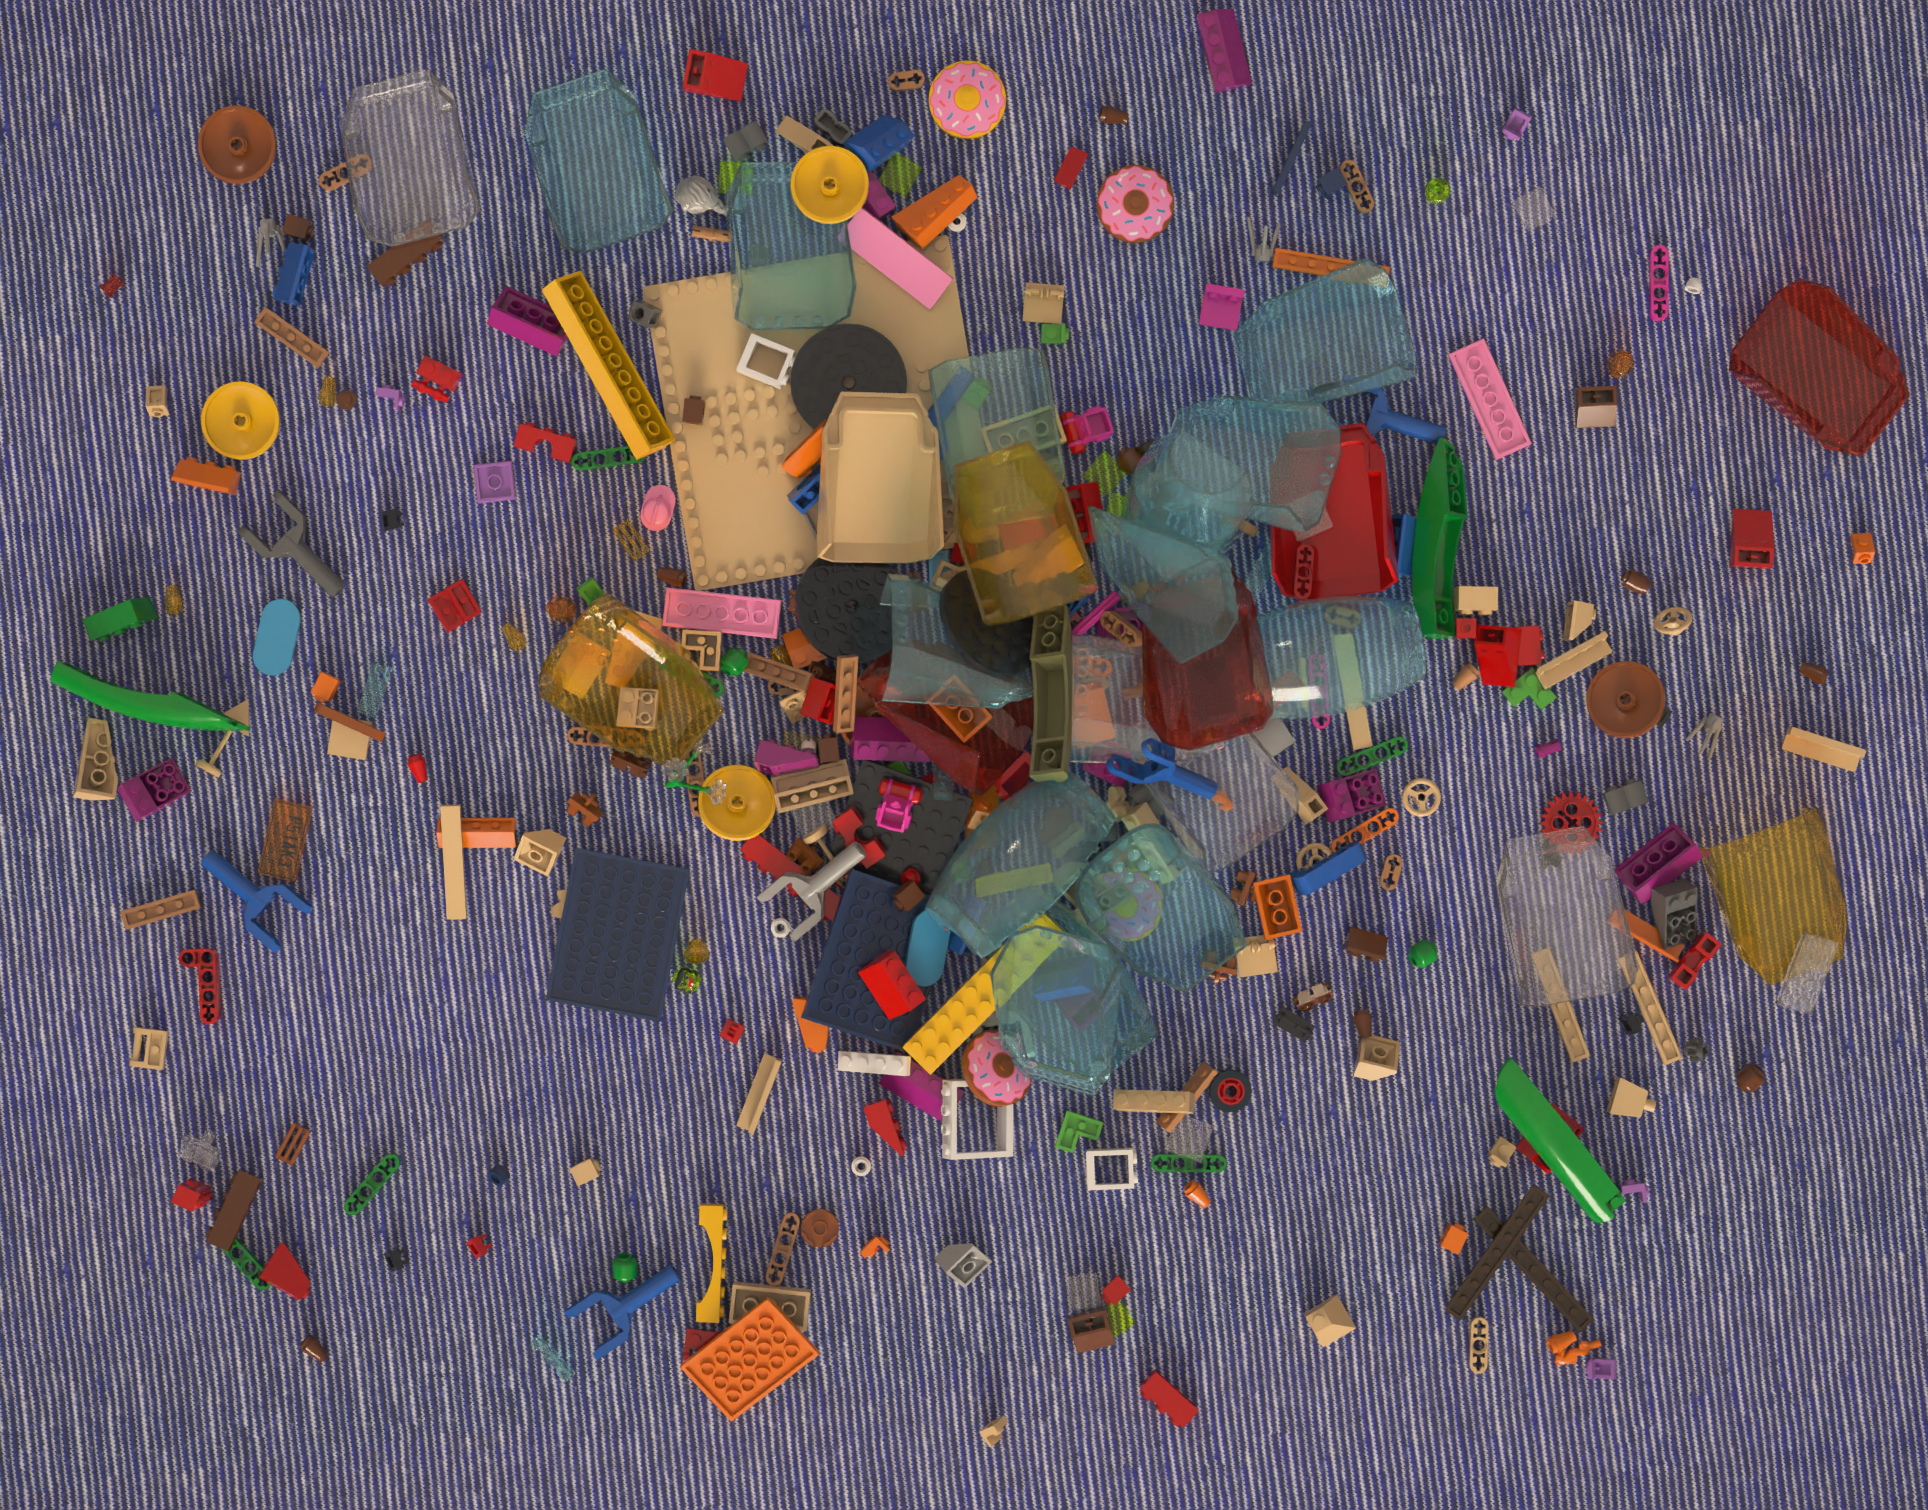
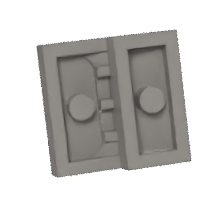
[1241,708,1295,764]

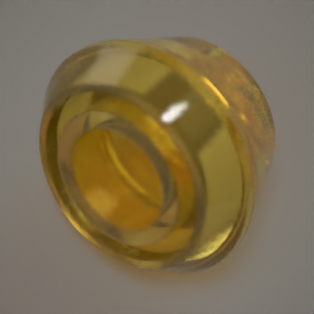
[684,939,710,964]

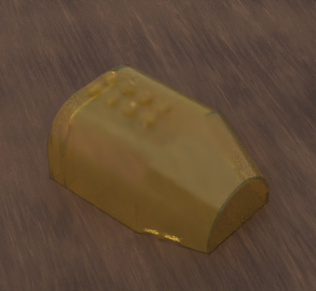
[953,440,1099,626]
[538,593,725,768]

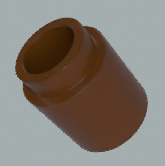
[1621,569,1651,595]

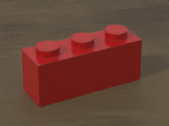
[1139,1369,1199,1428]

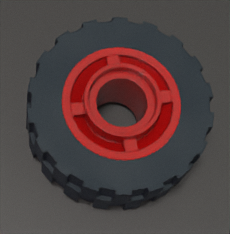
[1208,1069,1252,1113]

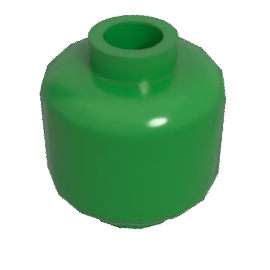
[720,648,749,677]
[1408,939,1438,968]
[612,1253,638,1283]

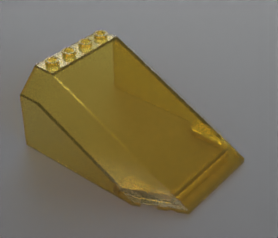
[1698,807,1848,985]

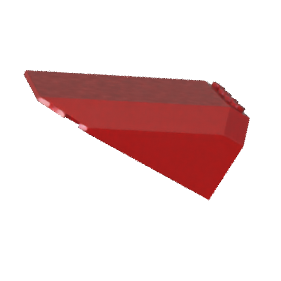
[1269,423,1398,602]

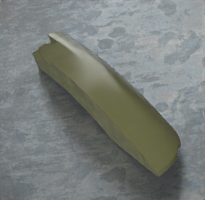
[1029,589,1074,783]

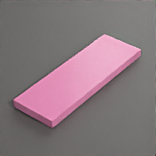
[838,207,954,309]
[1448,338,1532,460]
[662,587,782,639]

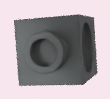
[627,300,662,328]

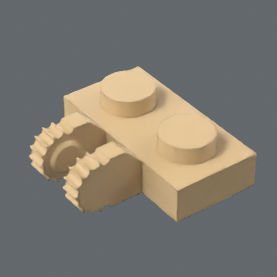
[1103,786,1131,822]

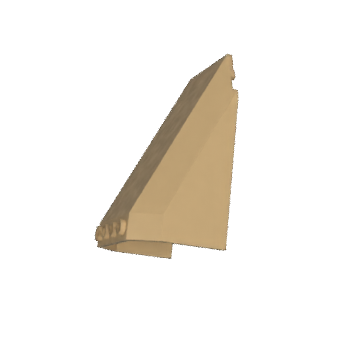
[817,392,944,563]

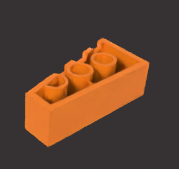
[891,175,978,250]

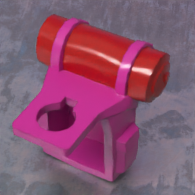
[1059,406,1114,455]
[875,778,923,833]

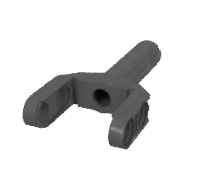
[237,490,346,598]

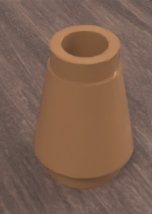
[1451,662,1480,691]

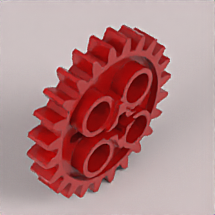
[1539,791,1603,854]

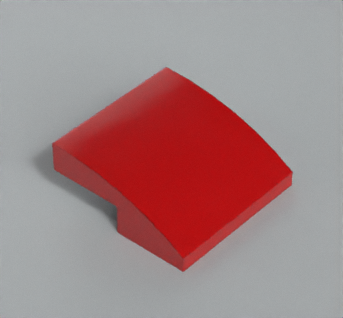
[428,579,482,633]

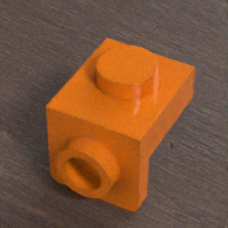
[1850,533,1875,564]

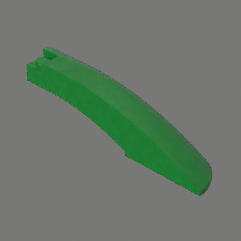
[1412,438,1468,639]
[51,661,250,731]
[1494,1057,1626,1223]

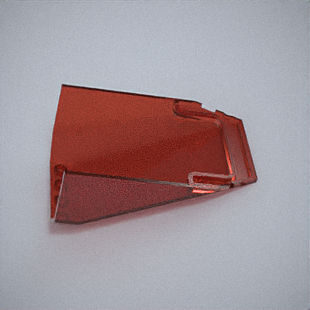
[1729,279,1910,457]
[1142,569,1274,751]
[857,638,1034,796]

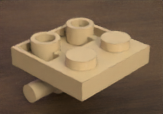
[616,687,660,731]

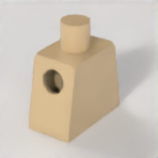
[1606,1076,1656,1117]

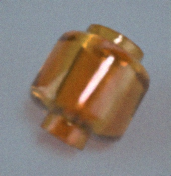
[1606,349,1635,379]
[546,596,577,623]

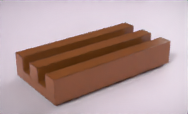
[275,1122,311,1166]

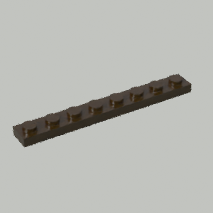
[1444,1184,1550,1321]
[1473,1206,1594,1332]

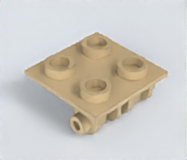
[1023,282,1064,324]
[779,691,807,724]
[1234,935,1278,978]

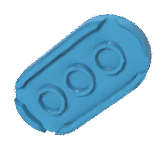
[253,599,301,676]
[904,909,951,986]

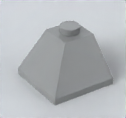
[934,1243,992,1289]

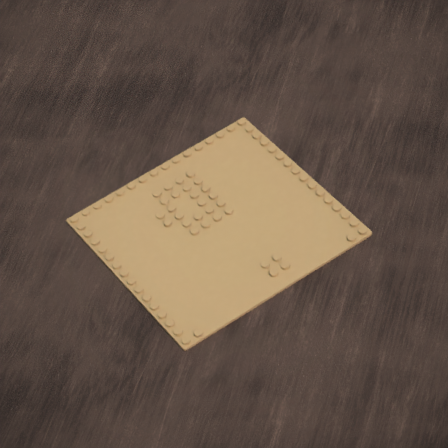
[644,235,1000,591]

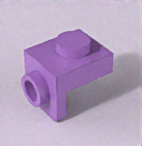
[1502,107,1532,141]
[375,385,405,411]
[1618,1179,1649,1203]
[1586,1357,1617,1380]

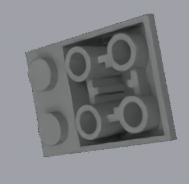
[1651,879,1697,949]

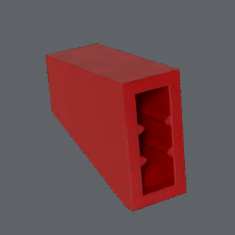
[259,1242,311,1301]

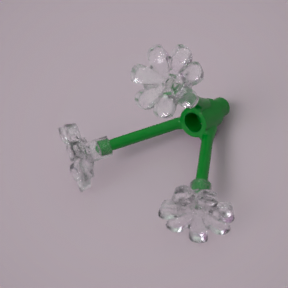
[663,735,727,805]

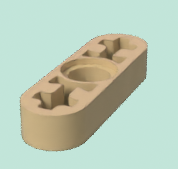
[1469,1316,1489,1374]

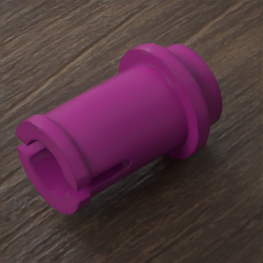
[1535,739,1561,759]

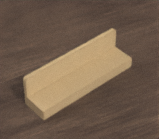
[1781,727,1866,772]

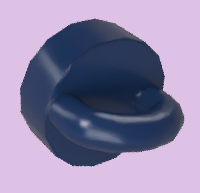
[488,1165,510,1186]

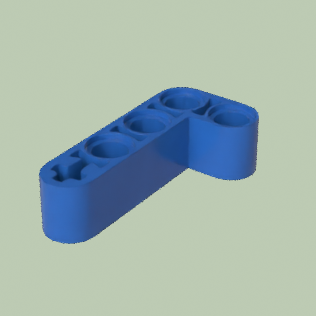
[1290,840,1368,895]

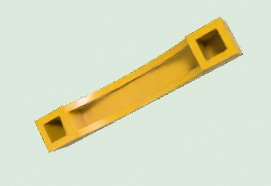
[696,1203,728,1323]

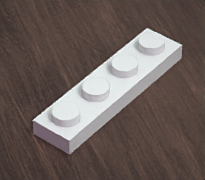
[838,1051,911,1076]

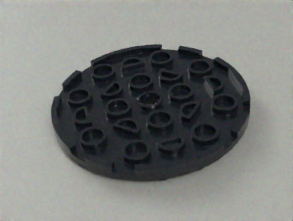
[790,324,907,429]
[795,558,910,663]
[939,569,1034,678]

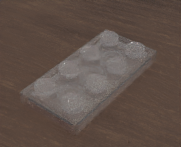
[1775,932,1839,1015]

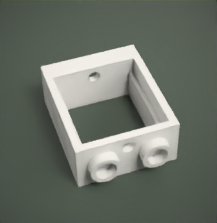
[737,333,796,389]
[1085,1147,1138,1190]

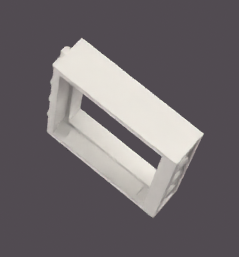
[941,1079,1013,1160]

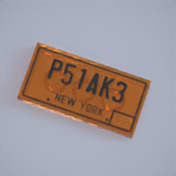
[257,798,313,882]

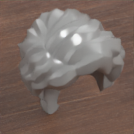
[675,175,730,218]

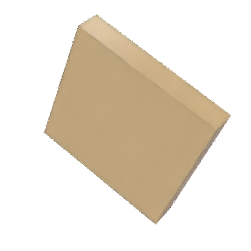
[327,720,373,760]

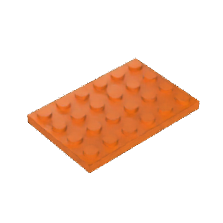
[680,1296,820,1422]

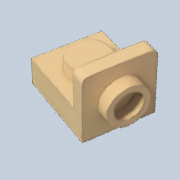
[145,385,169,417]
[1487,1136,1516,1168]
[980,1416,1008,1447]

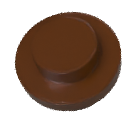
[337,390,357,410]

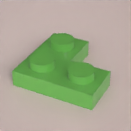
[1502,667,1557,710]
[1055,1110,1104,1153]

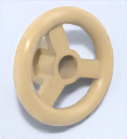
[1654,607,1692,635]
[1402,778,1441,817]
[1296,843,1332,871]

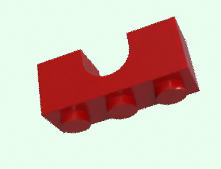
[513,422,578,464]
[832,805,887,869]
[1667,931,1722,990]
[171,1178,213,1212]

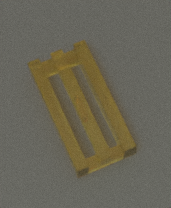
[612,519,650,562]

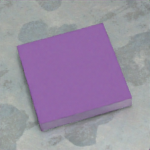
[473,461,517,504]

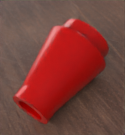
[406,753,428,783]

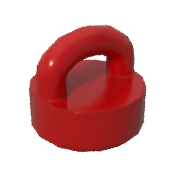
[900,868,921,886]

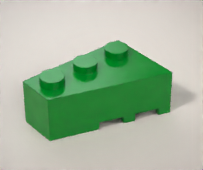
[82,597,158,643]

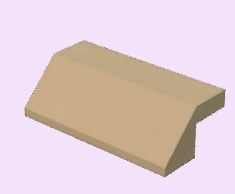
[771,759,854,813]

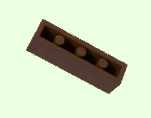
[367,220,445,287]
[206,1170,263,1251]

